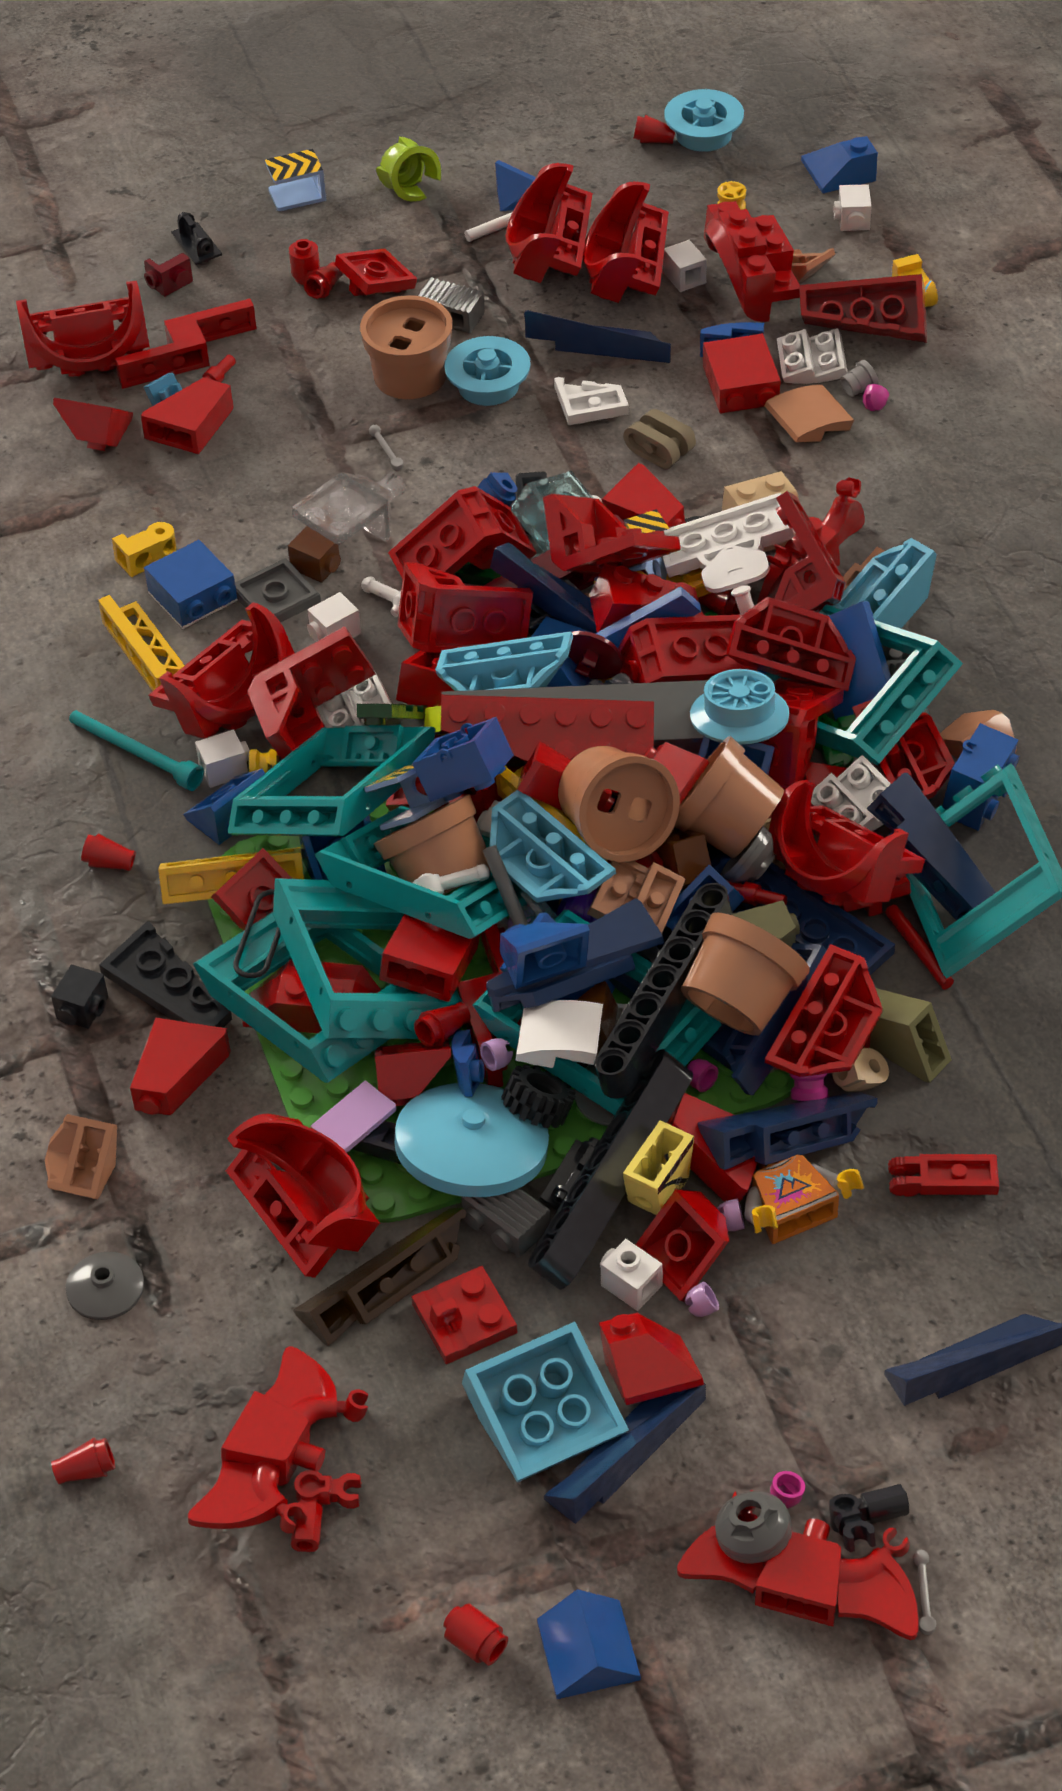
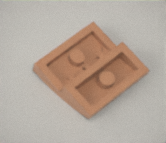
[765,384,854,442]
[587,861,685,934]

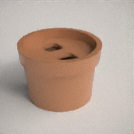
[360,295,452,399]
[674,736,784,859]
[558,746,680,862]
[373,794,490,895]
[681,912,810,1036]

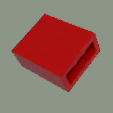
[703,333,781,414]
[379,913,480,1002]

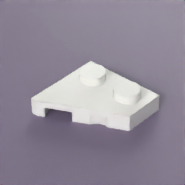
[554,377,629,426]

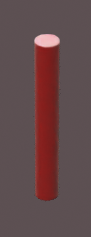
[885,905,954,989]

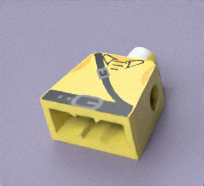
[623,1120,694,1215]

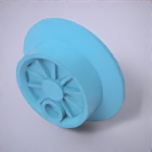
[664,89,744,151]
[444,336,531,406]
[690,669,789,744]

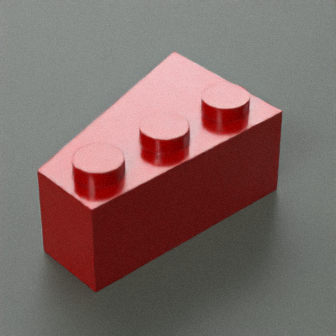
[589,563,699,632]

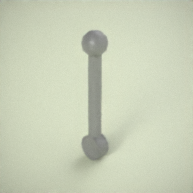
[369,425,403,471]
[913,1550,936,1635]

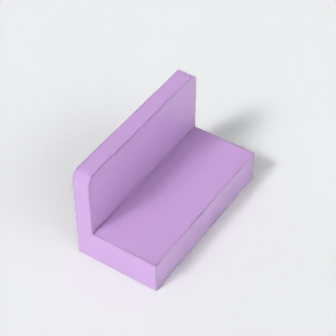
[311,1080,396,1152]

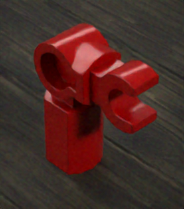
[291,1470,362,1552]

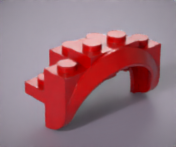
[506,163,593,283]
[583,181,669,303]
[704,201,800,322]
[16,280,150,377]
[148,602,295,739]
[768,780,925,906]
[226,1113,380,1278]

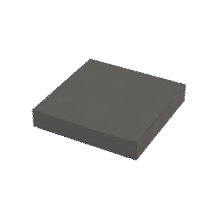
[235,558,321,622]

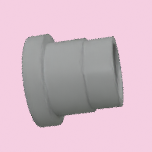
[840,360,879,397]

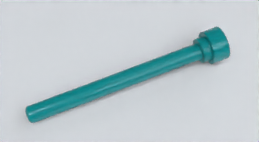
[69,710,205,791]

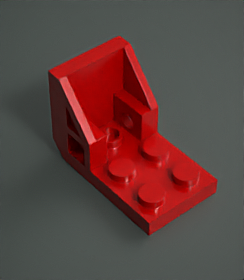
[388,486,537,579]
[774,491,846,613]
[543,494,681,574]
[397,562,533,653]
[618,614,758,683]
[247,626,376,760]
[758,678,844,791]

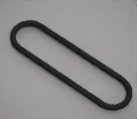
[233,889,281,978]

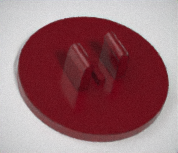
[568,631,623,680]

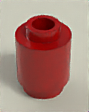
[289,239,320,285]
[443,1603,508,1666]

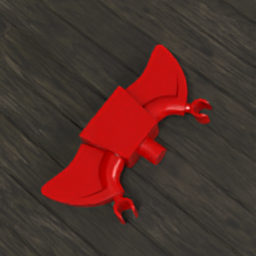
[756,477,865,605]
[188,1346,368,1534]
[677,1490,918,1640]

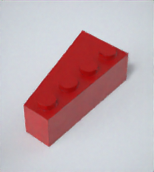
[799,274,927,343]

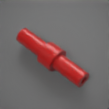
[202,354,236,382]
[726,880,787,906]

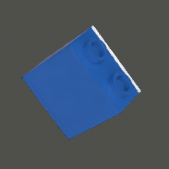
[144,540,238,629]

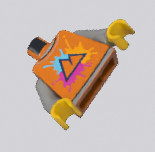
[744,1154,864,1245]

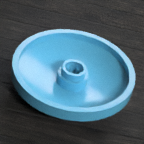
[395,1083,549,1197]

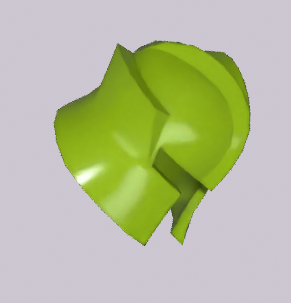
[376,137,441,202]

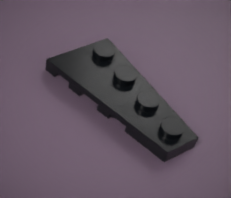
[99,920,232,1028]

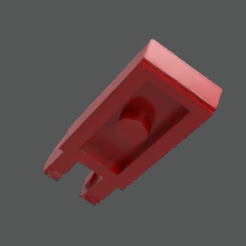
[888,1154,999,1197]

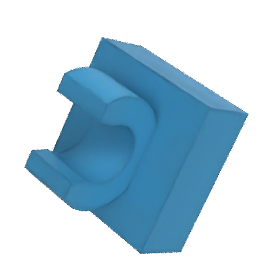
[144,373,182,406]

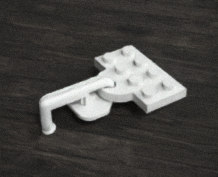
[663,492,795,616]

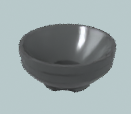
[720,826,776,883]
[715,1491,793,1564]

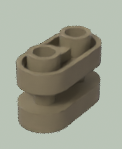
[623,409,696,469]

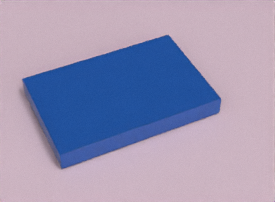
[829,601,891,720]

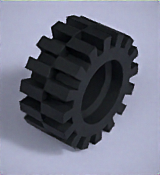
[501,1065,576,1128]

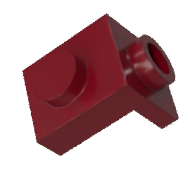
[144,253,193,297]

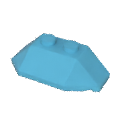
[833,538,937,628]
[435,631,573,691]
[490,790,616,903]

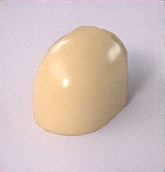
[832,1048,889,1092]

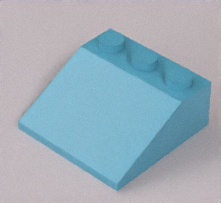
[462,1322,629,1482]

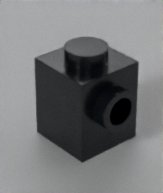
[51,964,109,1029]

